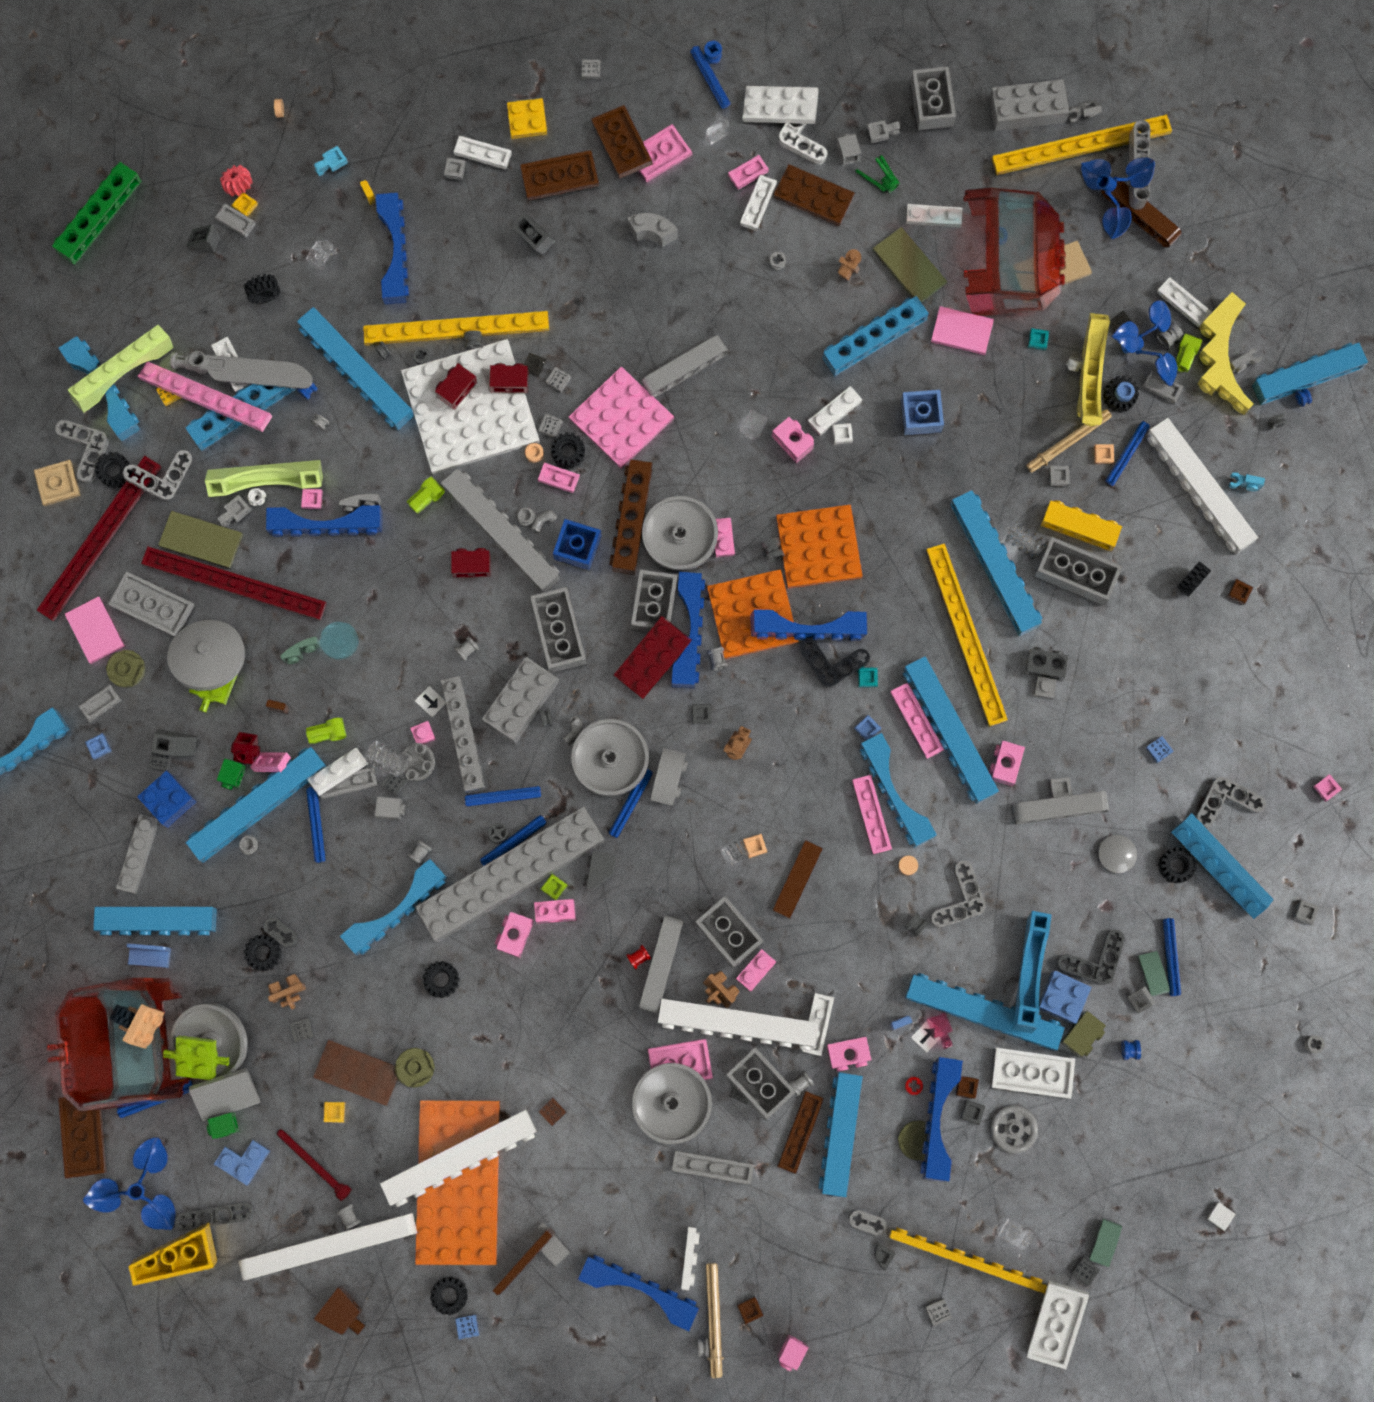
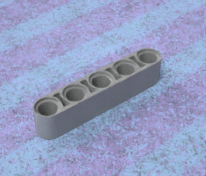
[1129,120,1150,210]
[642,335,729,397]
[1013,791,1109,824]
[639,915,684,1013]

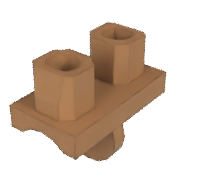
[837,249,862,281]
[723,726,752,760]
[703,971,740,1009]
[268,974,306,1009]

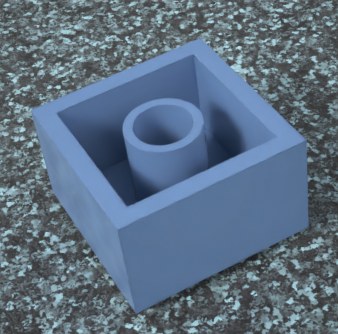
[901,390,944,435]
[1039,971,1092,1025]

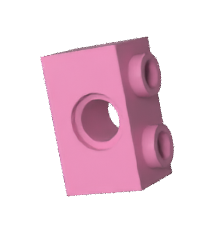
[772,417,814,463]
[989,741,1025,787]
[534,899,576,924]
[495,912,534,958]
[826,1037,871,1072]
[777,1334,808,1371]

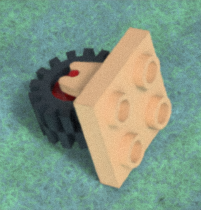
[109,1004,164,1049]

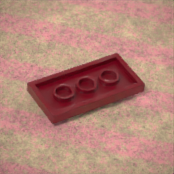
[614,616,692,699]

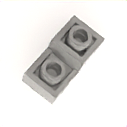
[339,494,381,513]

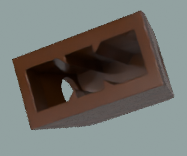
[314,1286,366,1335]

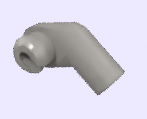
[531,510,557,533]
[563,716,582,745]

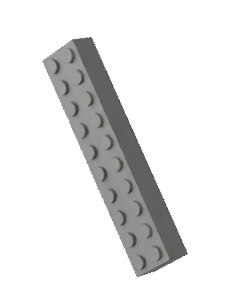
[415,806,605,943]

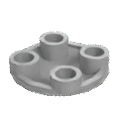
[398,743,435,781]
[1099,835,1137,873]

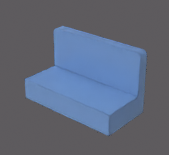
[126,943,171,968]

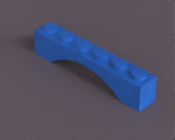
[376,193,409,305]
[266,505,383,537]
[672,572,705,689]
[750,610,867,641]
[920,1057,963,1183]
[578,1254,699,1331]

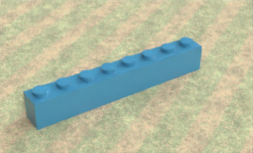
[297,307,415,430]
[950,490,1042,636]
[903,656,999,804]
[185,747,327,863]
[905,973,1065,1051]

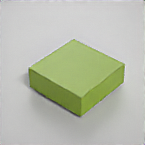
[541,874,568,900]

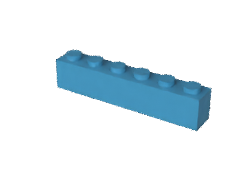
[1252,343,1368,405]
[1171,813,1274,919]
[93,907,217,936]
[818,1073,863,1197]

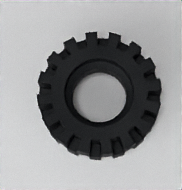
[244,274,280,304]
[1103,376,1139,412]
[551,432,585,469]
[95,452,132,488]
[1177,561,1211,597]
[1159,847,1197,884]
[243,935,282,971]
[422,961,460,998]
[430,1276,468,1315]

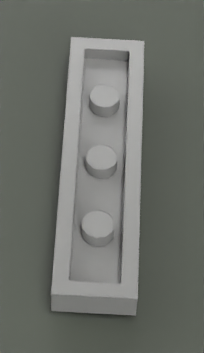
[116,814,159,894]
[672,1151,754,1185]

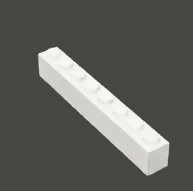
[1146,418,1258,555]
[658,999,819,1051]
[380,1110,538,1207]

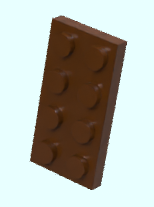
[591,105,653,179]
[520,150,599,201]
[773,164,855,227]
[313,1040,398,1106]
[58,1092,107,1179]

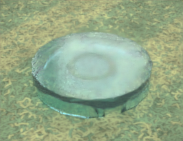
[320,622,359,660]

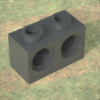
[1024,647,1069,681]

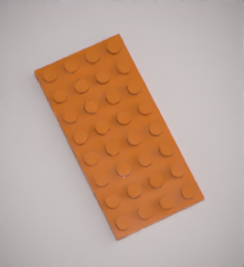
[415,1101,500,1265]

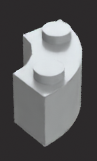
[627,213,678,247]
[651,748,688,806]

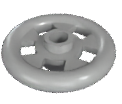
[990,1105,1038,1153]

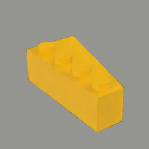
[129,1222,217,1286]

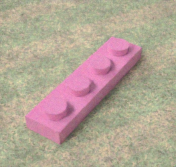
[890,683,944,760]
[852,775,892,855]

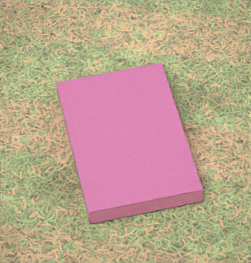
[639,124,692,183]
[931,306,994,355]
[65,596,125,664]
[648,1039,713,1080]

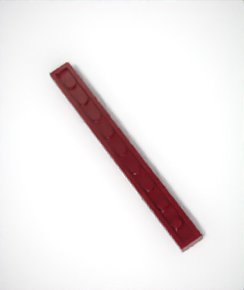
[36,455,161,622]
[141,546,327,621]

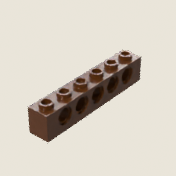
[609,459,653,575]

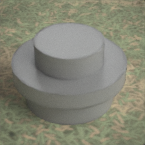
[516,507,535,526]
[238,835,258,855]

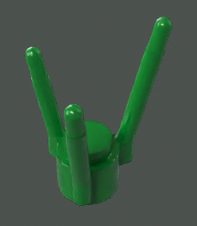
[855,155,900,193]

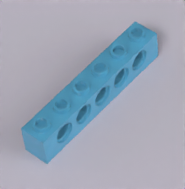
[822,296,929,377]
[185,384,295,451]

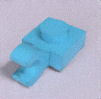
[314,146,348,176]
[1228,472,1265,492]

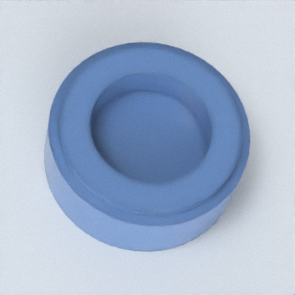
[1115,382,1135,402]

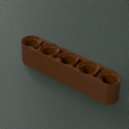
[1101,177,1182,248]

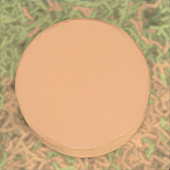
[274,99,284,118]
[525,443,544,463]
[898,855,918,876]

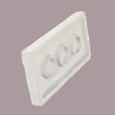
[743,86,819,124]
[991,1048,1075,1099]
[1026,1281,1089,1369]

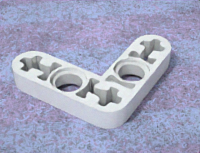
[779,123,827,164]

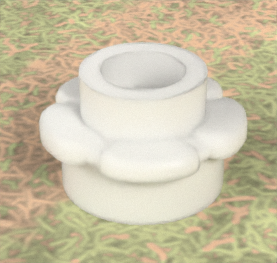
[1065,356,1083,372]
[247,488,266,506]

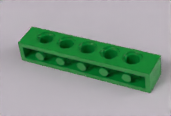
[52,162,142,265]

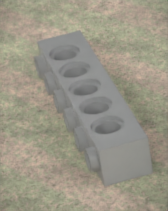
[441,676,486,795]

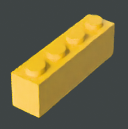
[1040,500,1122,552]

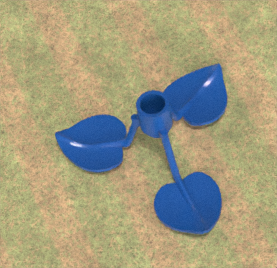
[1081,157,1155,239]
[1111,300,1177,387]
[83,1137,176,1230]

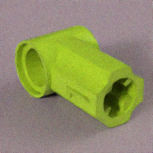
[1176,333,1202,373]
[406,477,445,514]
[306,718,347,745]

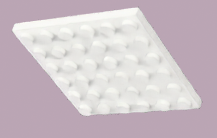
[401,339,540,474]

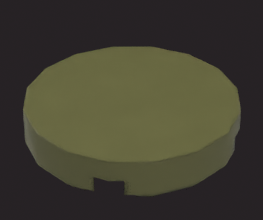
[106,650,146,688]
[394,1047,435,1088]
[898,1120,928,1161]

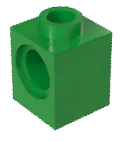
[217,758,246,790]
[206,1112,240,1139]

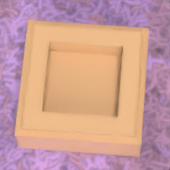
[1094,444,1114,464]
[743,834,767,859]

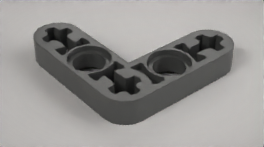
[1057,930,1125,985]

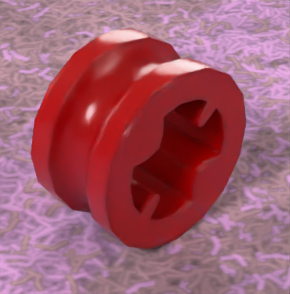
[905,1077,923,1096]

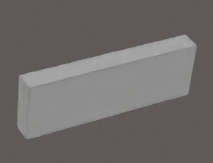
[320,767,378,800]

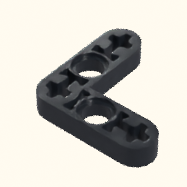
[800,638,870,688]

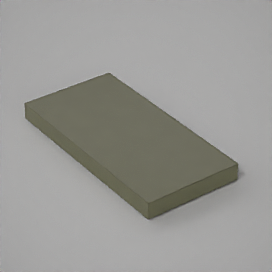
[872,227,948,303]
[158,511,243,569]

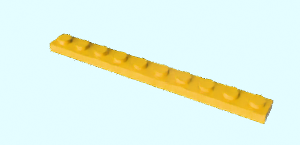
[992,115,1172,175]
[363,311,549,346]
[926,543,1008,727]
[888,1227,1047,1294]

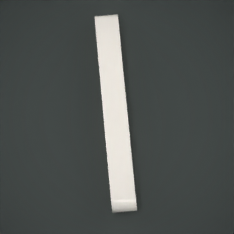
[238,1213,417,1281]

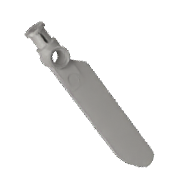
[170,351,313,389]

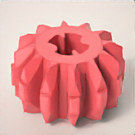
[220,165,253,196]

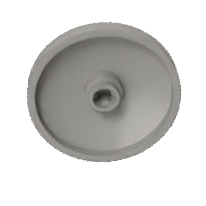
[642,496,718,571]
[167,620,245,691]
[571,719,649,796]
[170,1003,247,1082]
[632,1063,712,1144]

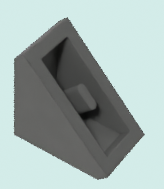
[187,224,220,253]

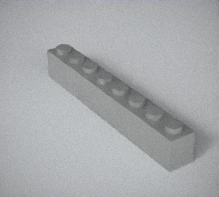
[441,468,560,593]

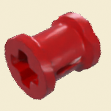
[626,945,651,970]

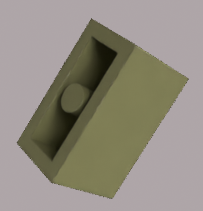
[1060,1011,1106,1057]

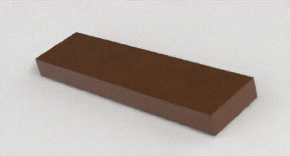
[772,840,823,919]
[777,1091,824,1174]
[492,1228,555,1296]

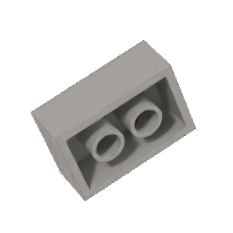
[910,66,956,131]
[631,569,678,632]
[695,896,764,968]
[725,1047,796,1120]

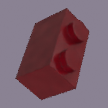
[435,363,477,411]
[489,363,529,393]
[451,548,491,578]

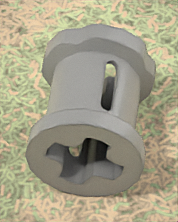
[454,636,479,661]
[707,647,728,671]
[407,840,432,865]
[788,1070,814,1096]
[336,1204,361,1231]

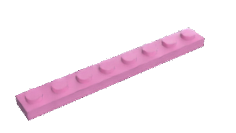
[138,362,272,432]

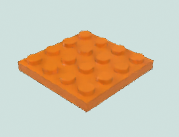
[776,504,863,589]
[707,569,799,659]

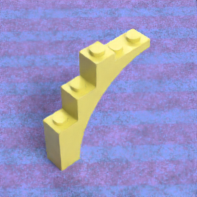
[1197,292,1253,415]
[1076,313,1110,426]

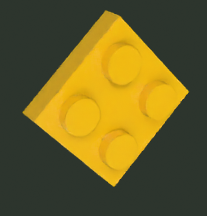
[507,98,547,139]

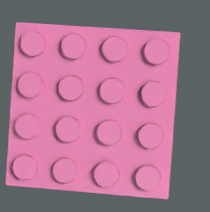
[569,367,674,469]

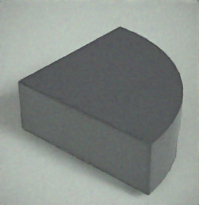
[875,1242,896,1271]

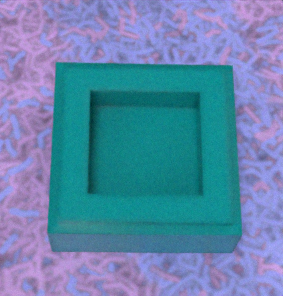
[1028,328,1049,350]
[858,667,878,688]

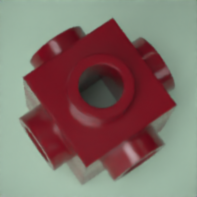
[231,732,260,764]

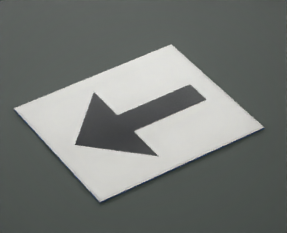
[415,686,446,717]
[911,1019,944,1052]

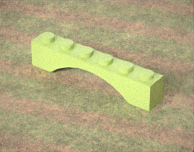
[68,325,173,413]
[205,460,323,497]

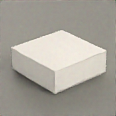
[832,423,853,445]
[1207,1202,1236,1231]

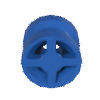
[704,41,722,64]
[295,382,318,400]
[1121,1040,1141,1060]

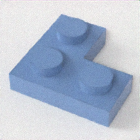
[214,1140,270,1186]

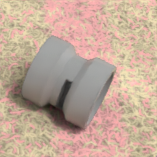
[1157,323,1183,349]

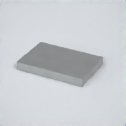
[189,1068,260,1122]

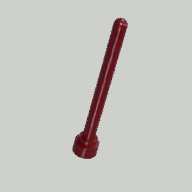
[277,1129,352,1202]

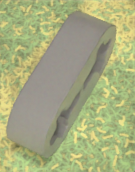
[849,1210,887,1235]

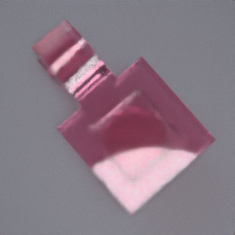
[927,1013,953,1050]

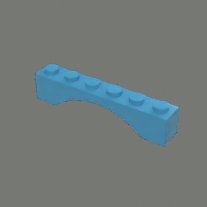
[59,336,141,442]
[0,707,70,775]
[859,733,937,848]
[340,859,447,955]
[1012,911,1052,1034]

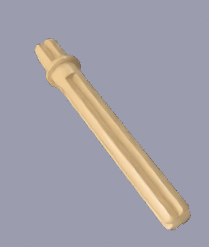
[1026,409,1112,473]
[706,1263,724,1378]

